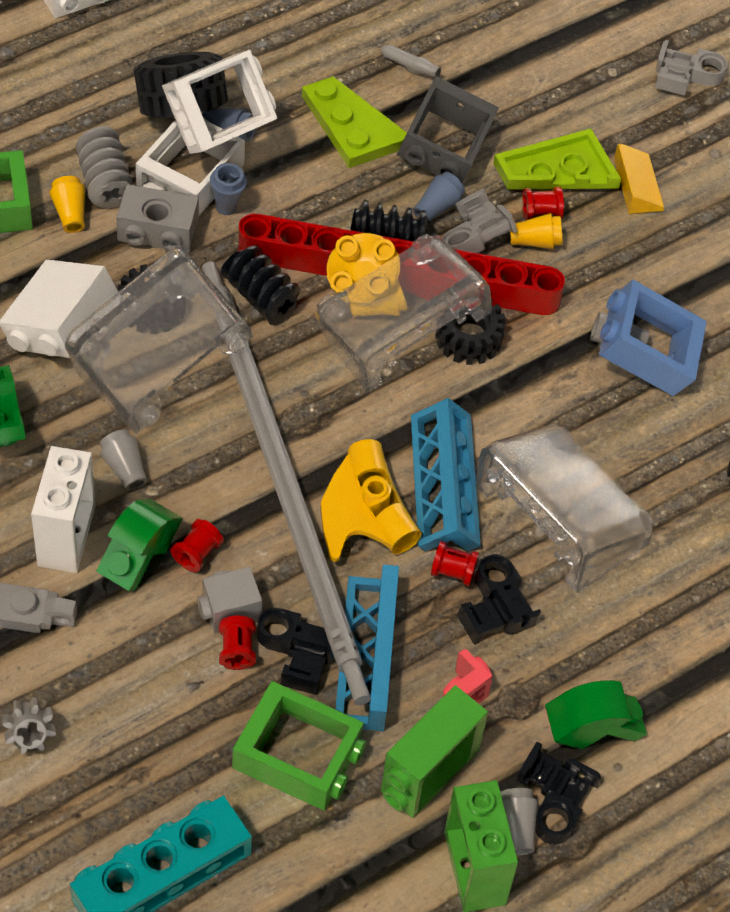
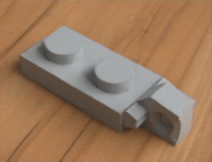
[0,583,77,633]

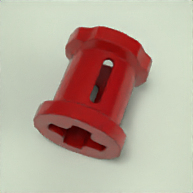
[522,187,564,220]
[171,519,224,572]
[430,541,480,586]
[219,615,256,670]

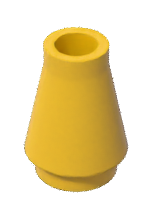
[49,176,85,233]
[510,213,563,249]

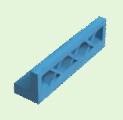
[411,398,481,552]
[335,565,399,731]

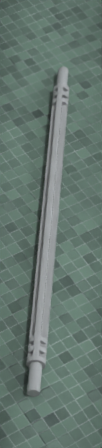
[202,261,371,705]

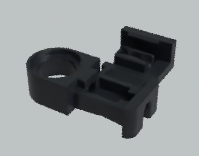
[457,554,541,645]
[257,608,334,695]
[517,741,601,845]

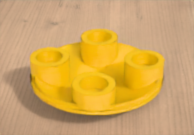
[327,233,401,305]

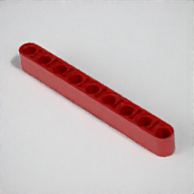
[238,213,565,315]

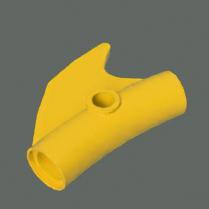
[320,439,422,562]

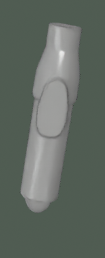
[380,44,441,78]

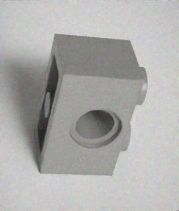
[116,184,199,254]

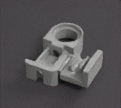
[655,40,728,95]
[442,189,517,253]

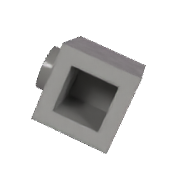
[197,567,262,634]

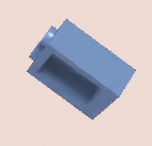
[599,279,707,396]

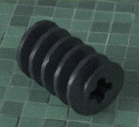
[350,199,428,244]
[221,245,300,325]

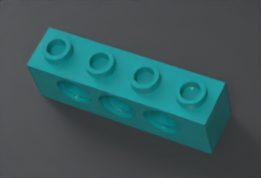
[69,795,252,912]

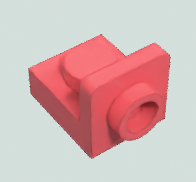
[443,649,493,704]

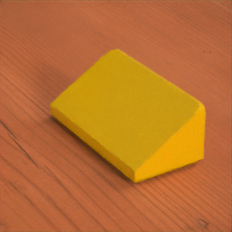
[614,144,664,214]

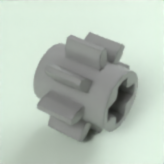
[2,697,56,754]

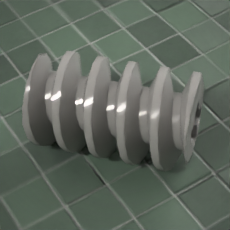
[76,126,132,209]

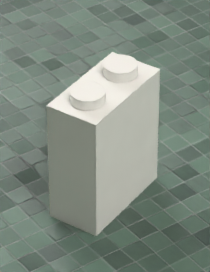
[0,260,119,358]

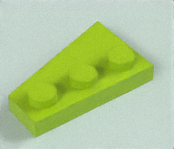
[302,76,407,168]
[493,128,621,190]

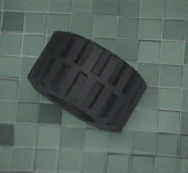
[133,51,229,118]

